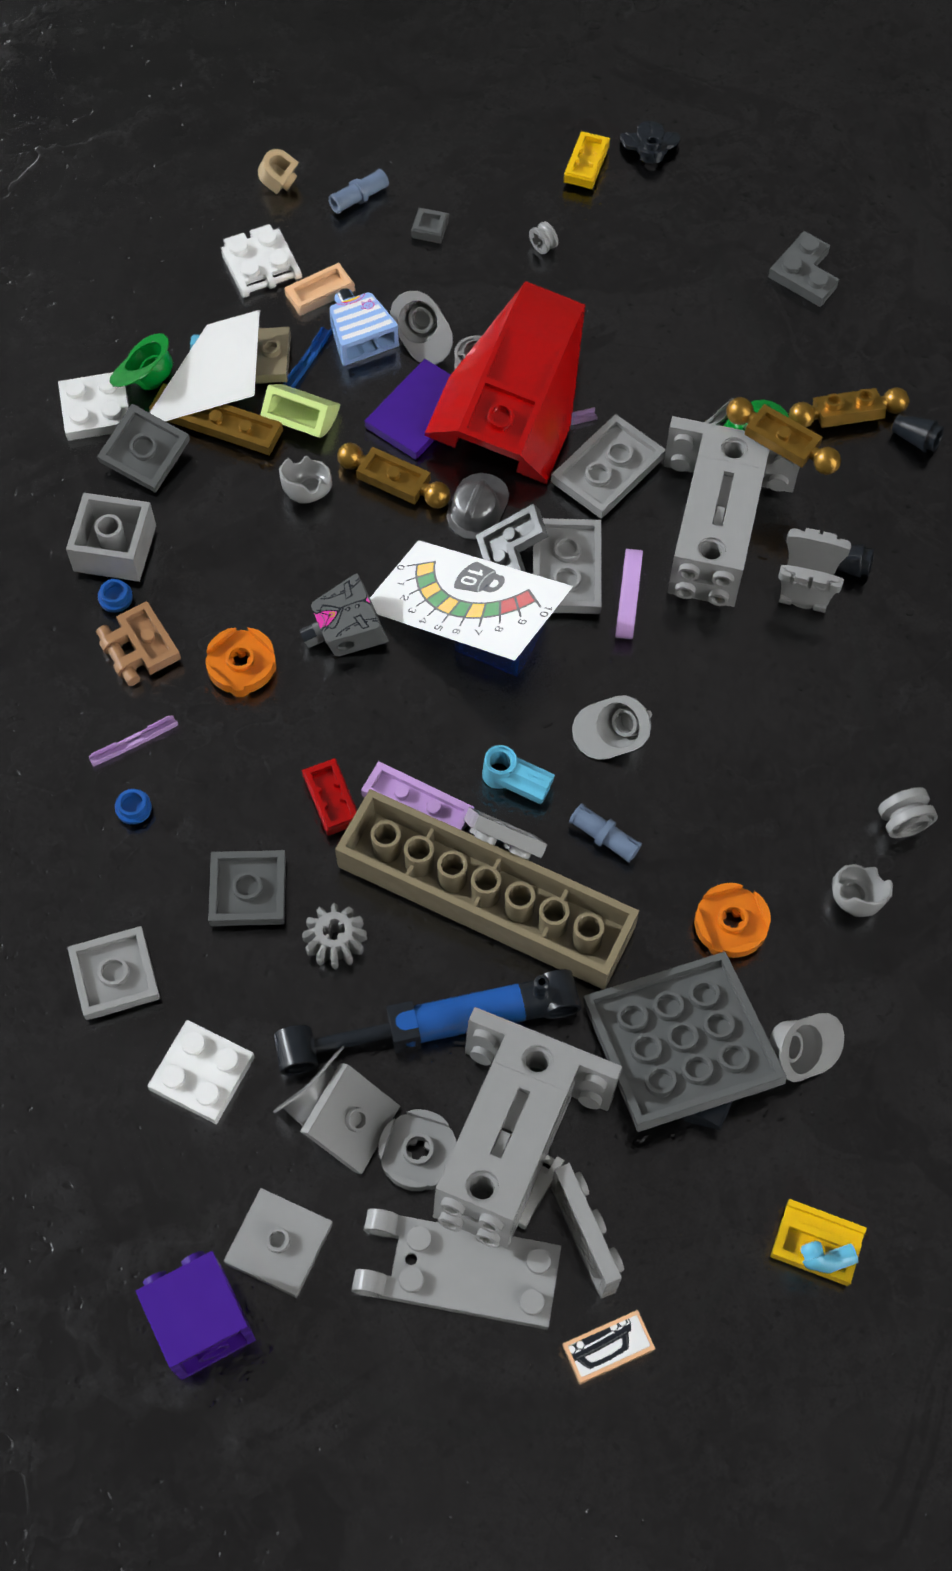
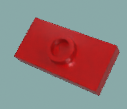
[302,758,357,836]

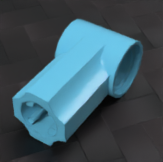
[482,745,555,804]

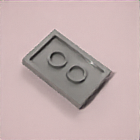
[551,414,666,519]
[533,518,601,614]
[551,1163,624,1299]

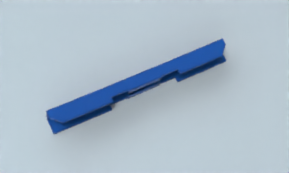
[283,327,332,388]

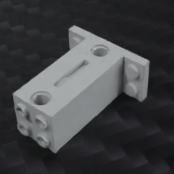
[663,416,800,607]
[433,1007,622,1249]

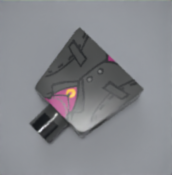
[300,573,389,656]

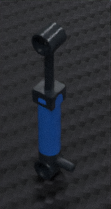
[274,969,582,1075]

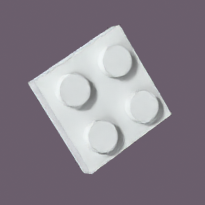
[58,372,129,441]
[147,1020,255,1124]

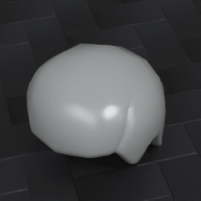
[279,456,332,503]
[832,864,893,917]

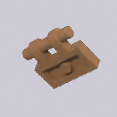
[96,601,181,686]

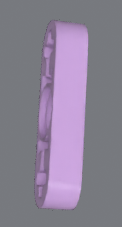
[615,549,643,639]

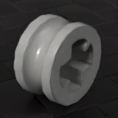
[529,221,559,254]

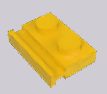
[770,1199,867,1286]

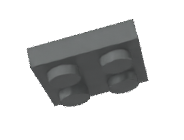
[97,404,190,493]
[208,850,286,926]

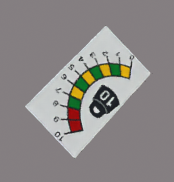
[370,540,573,660]

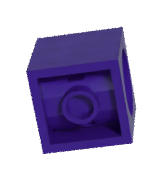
[135,1251,256,1380]

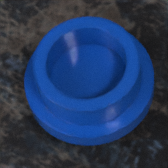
[98,579,133,612]
[115,789,152,824]

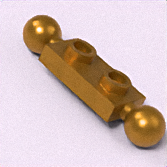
[789,387,909,428]
[726,397,841,475]
[337,443,451,508]

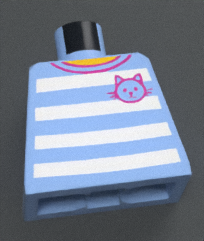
[329,289,399,366]

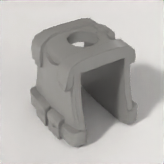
[778,528,851,613]

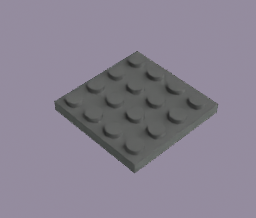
[583,952,786,1132]

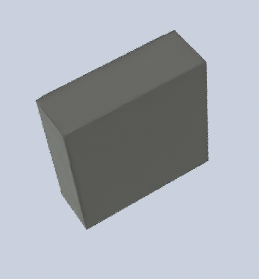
[411,208,449,244]

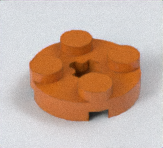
[206,627,277,697]
[694,883,771,958]

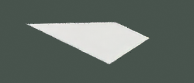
[150,310,260,421]

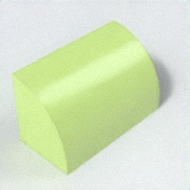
[260,384,341,438]

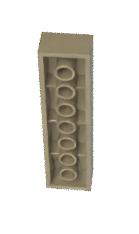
[335,789,639,990]

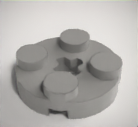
[378,1109,457,1191]

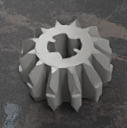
[302,903,367,970]

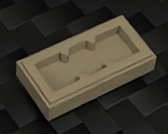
[255,327,291,383]

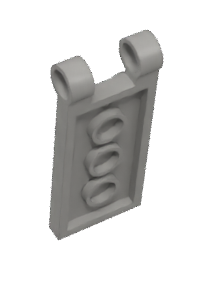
[351,1209,561,1330]

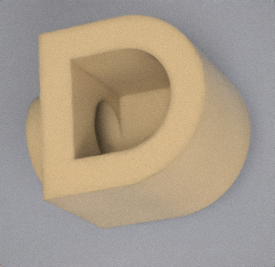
[258,149,299,194]

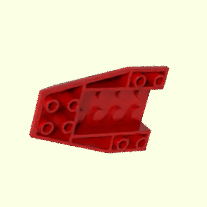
[424,281,585,484]

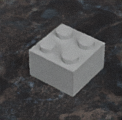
[66,493,156,582]

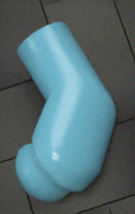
[801,1241,859,1273]

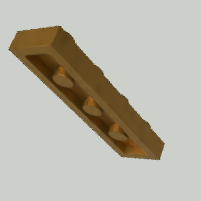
[149,383,283,455]

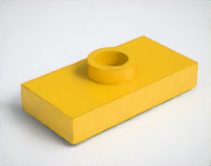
[563,131,610,189]

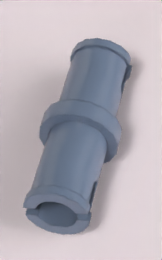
[328,169,389,214]
[569,803,642,863]

